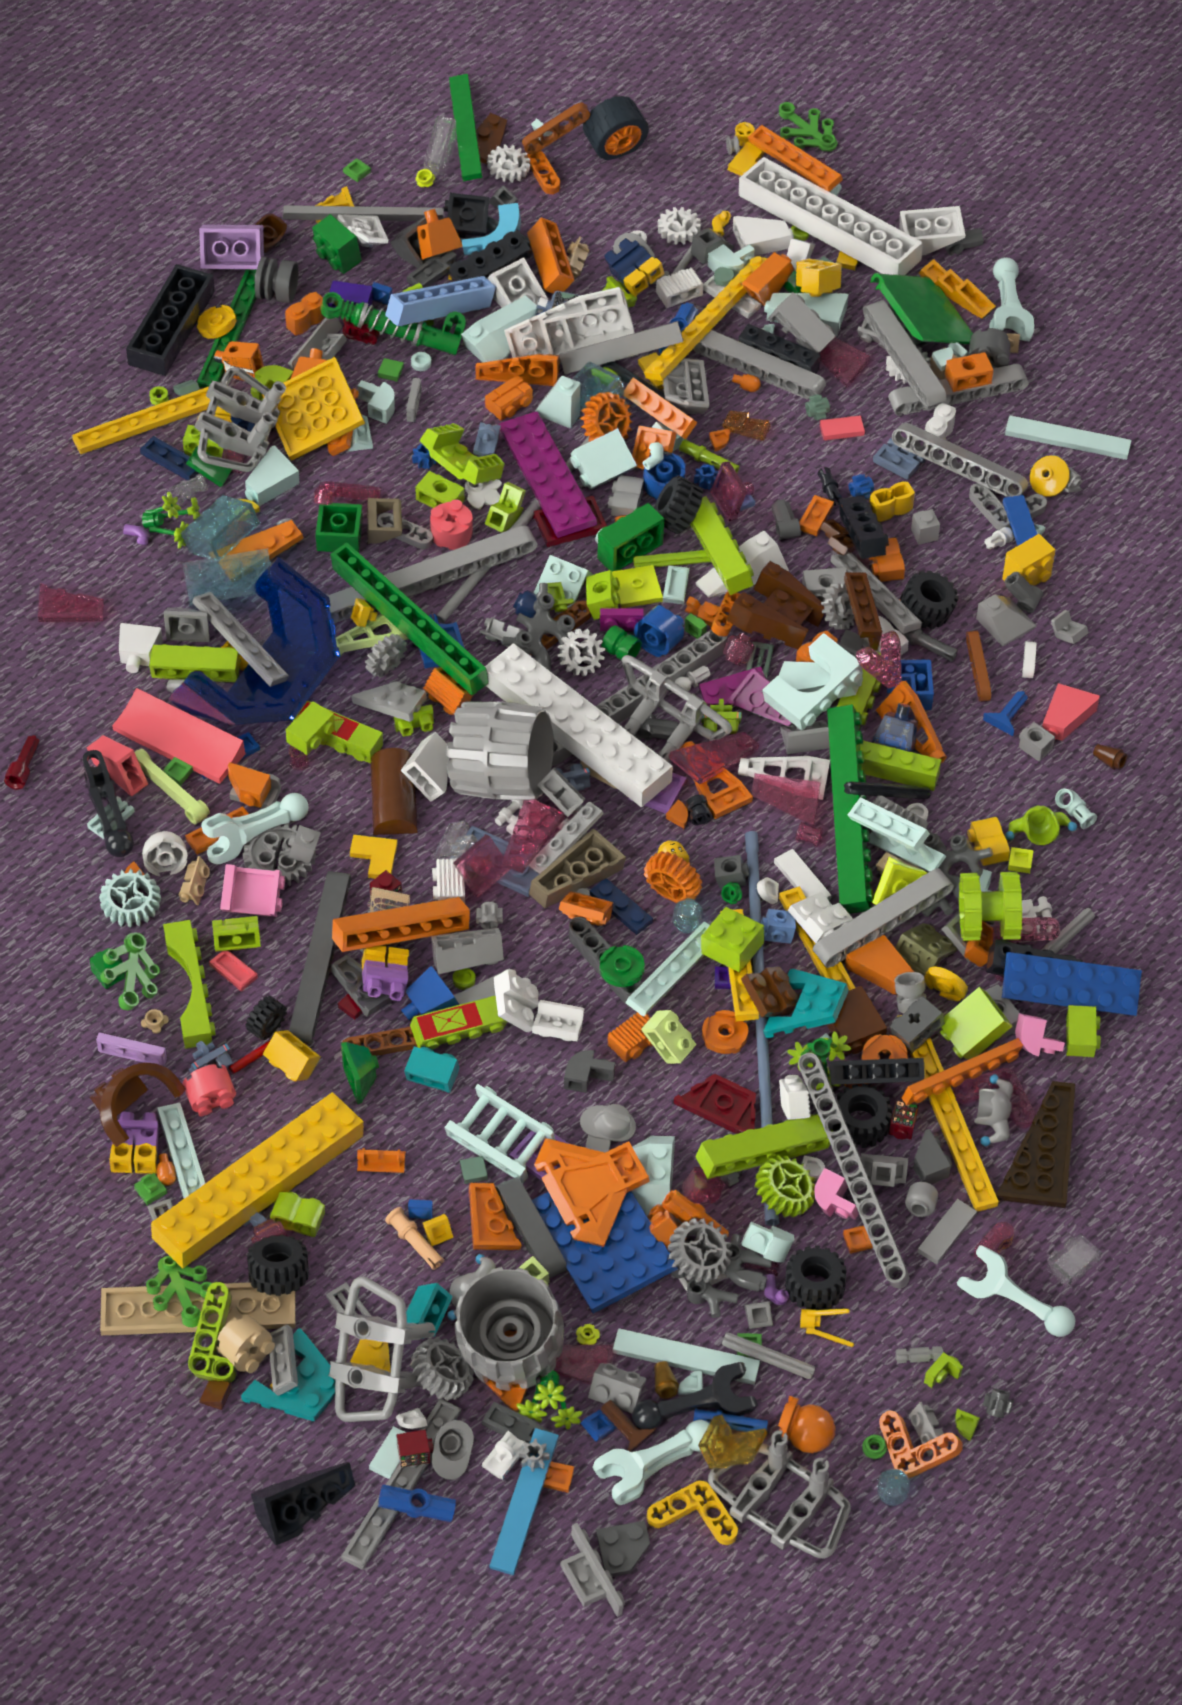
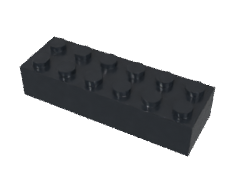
[126,264,215,376]

